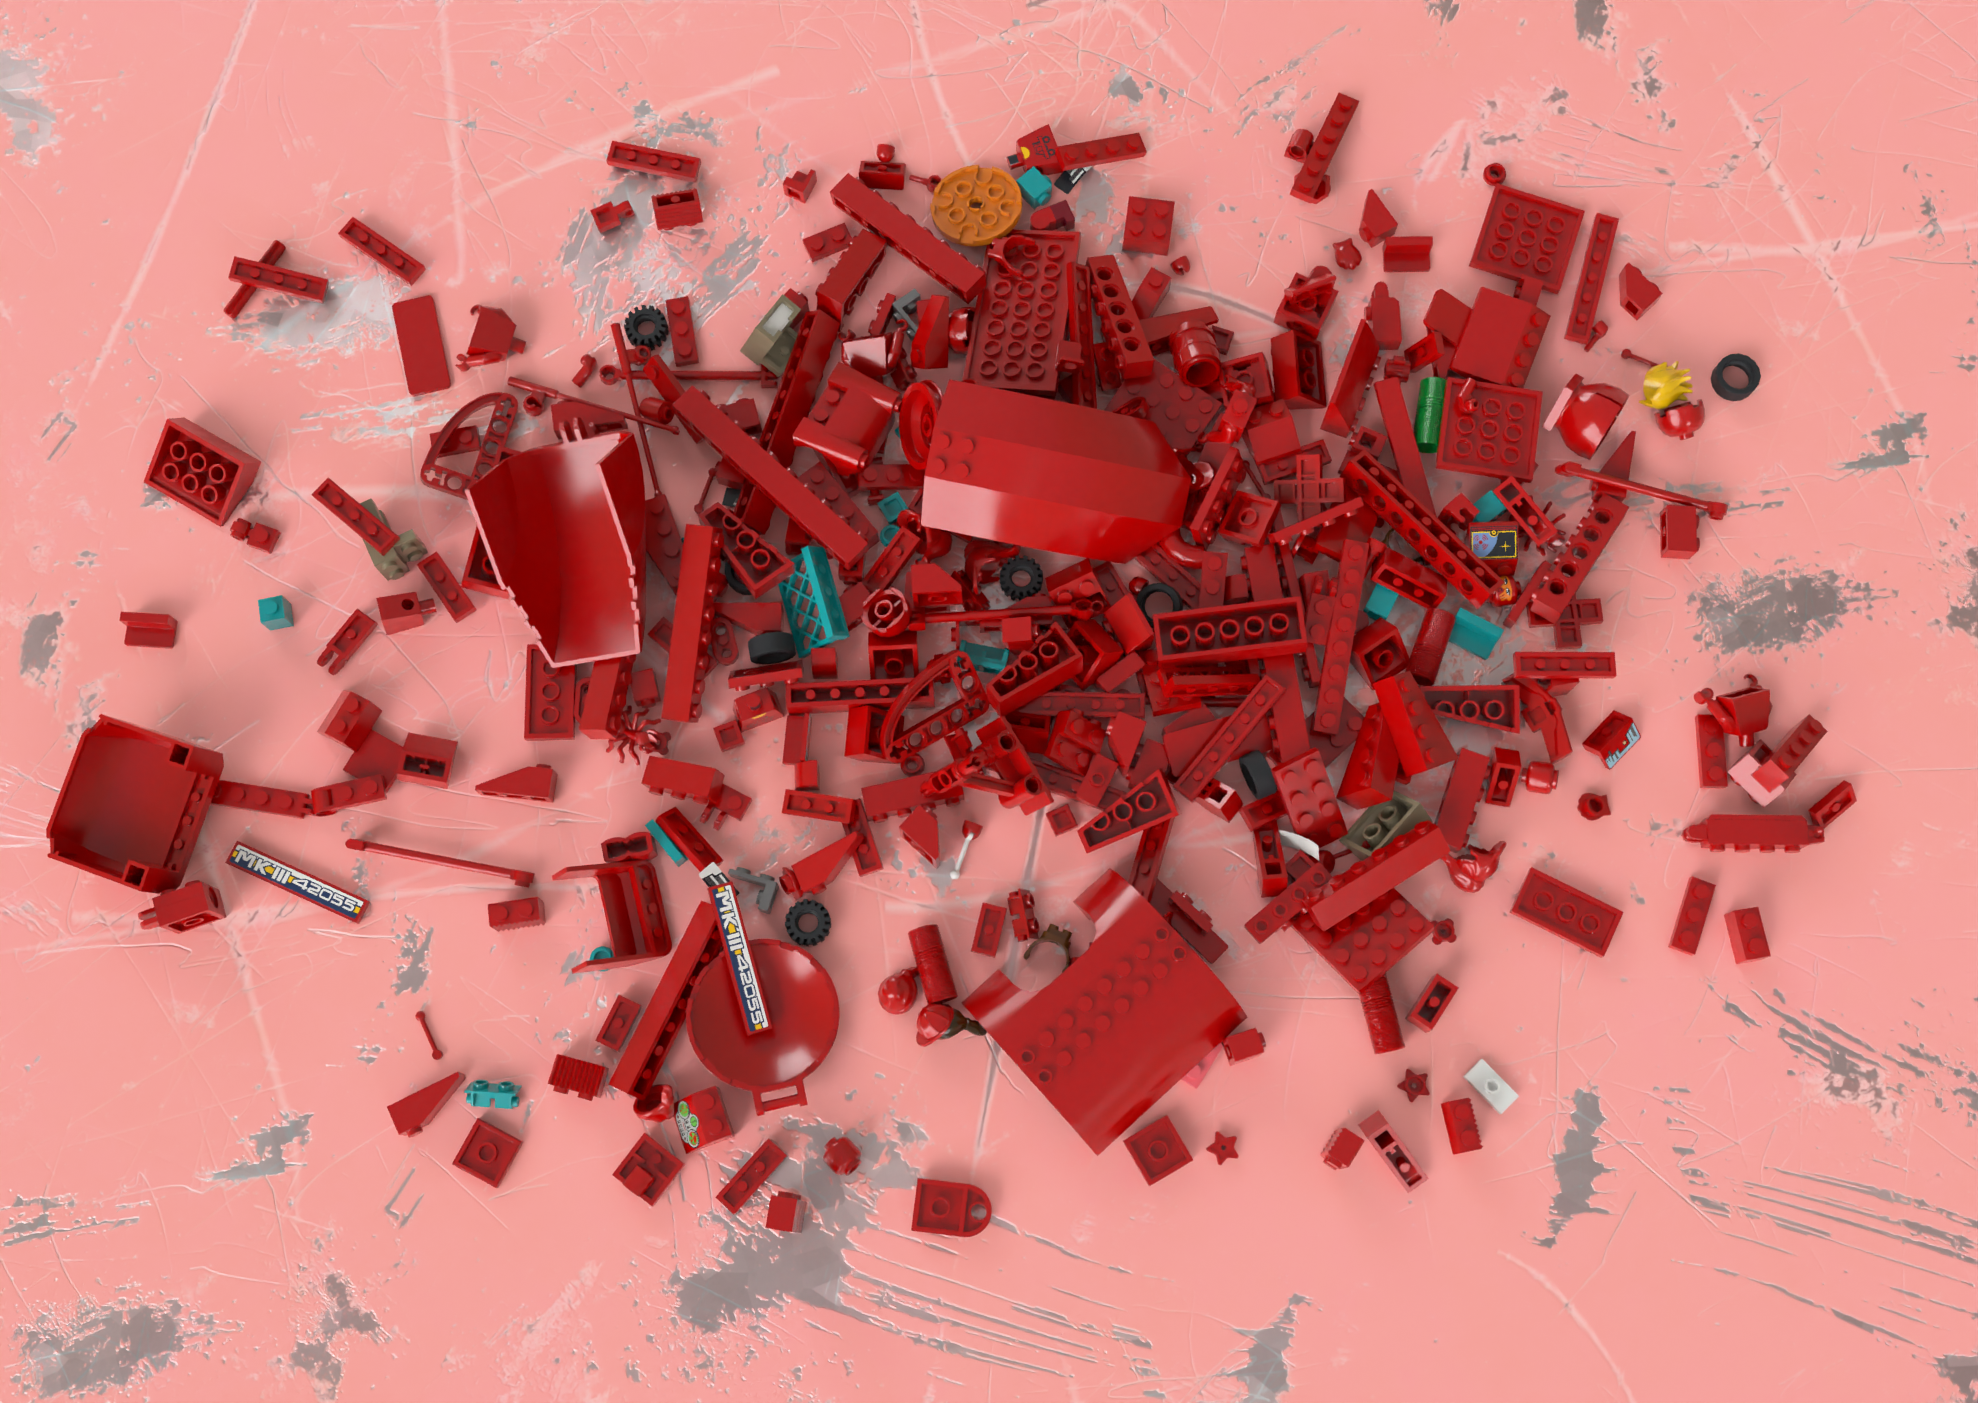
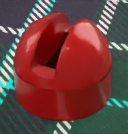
[876,144,895,162]
[1170,256,1191,276]
[1129,576,1149,596]

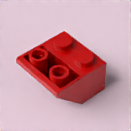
[1045,558,1111,629]
[396,732,458,789]

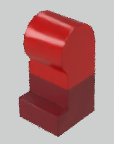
[1030,200,1075,231]

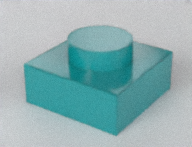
[877,492,908,525]

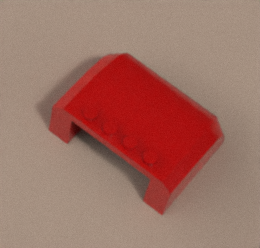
[46,714,224,894]

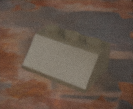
[1339,790,1432,861]

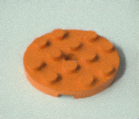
[930,165,1023,246]

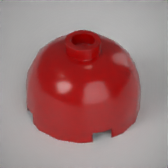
[948,307,975,354]
[1654,399,1705,440]
[861,587,912,637]

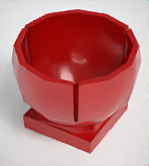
[1542,373,1630,460]

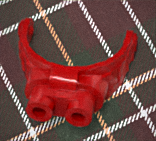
[988,235,1036,277]

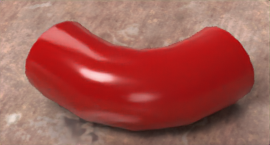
[1158,528,1204,570]

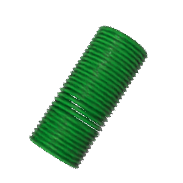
[1413,377,1446,454]

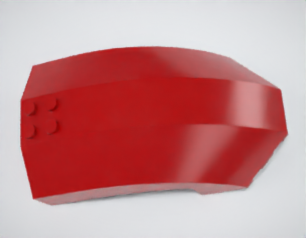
[921,379,1192,564]

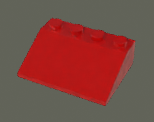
[1449,287,1551,388]
[1320,318,1381,438]
[143,417,261,527]

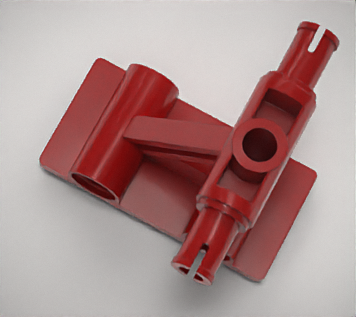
[920,715,1054,816]

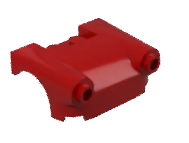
[792,362,902,477]

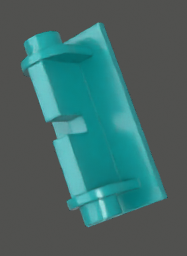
[464,1080,522,1109]

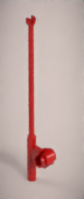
[611,323,663,497]
[507,376,680,435]

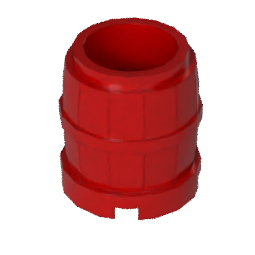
[1168,321,1221,387]

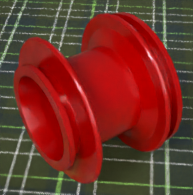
[899,378,980,471]

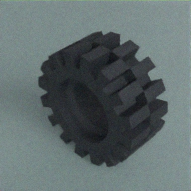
[624,305,669,351]
[1000,555,1043,601]
[785,899,831,947]

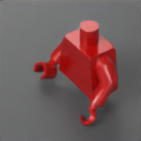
[455,304,526,372]
[838,319,908,384]
[1197,374,1258,444]
[1694,674,1773,747]

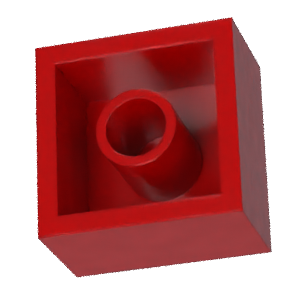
[1122,196,1175,256]

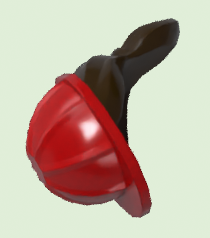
[916,1002,987,1047]

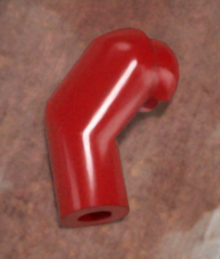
[571,354,597,388]
[1458,378,1479,413]

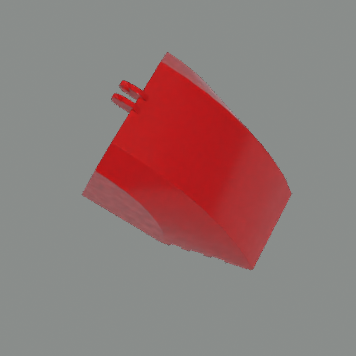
[464,417,646,668]

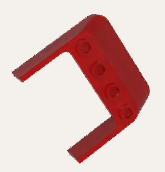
[552,860,672,974]

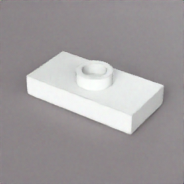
[1463,1059,1519,1114]

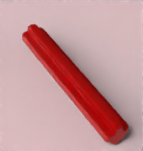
[224,240,286,319]

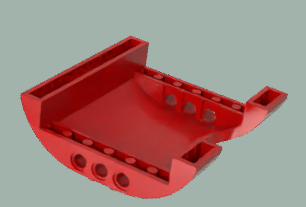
[961,868,1248,1156]

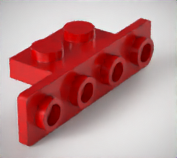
[1244,862,1332,944]
[1150,878,1228,964]

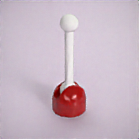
[950,820,983,879]

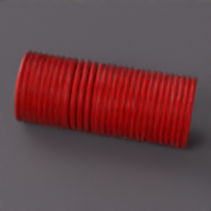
[1405,608,1456,686]
[907,924,958,1005]
[1359,973,1406,1054]

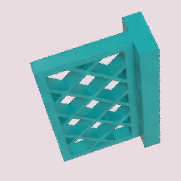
[778,546,850,658]

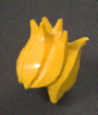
[1639,361,1693,410]

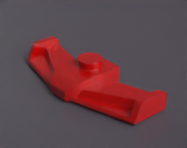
[1502,673,1573,764]

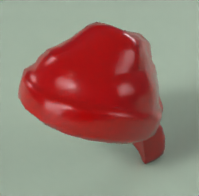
[878,967,919,1015]
[633,1084,674,1123]

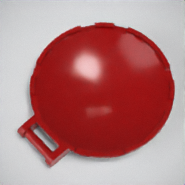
[686,939,840,1116]

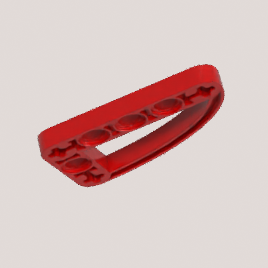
[420,392,518,500]
[880,650,990,763]

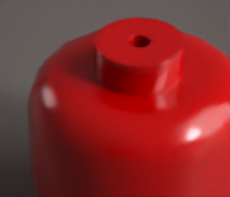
[1309,850,1335,873]

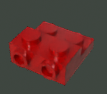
[1218,490,1281,548]
[1044,708,1107,776]

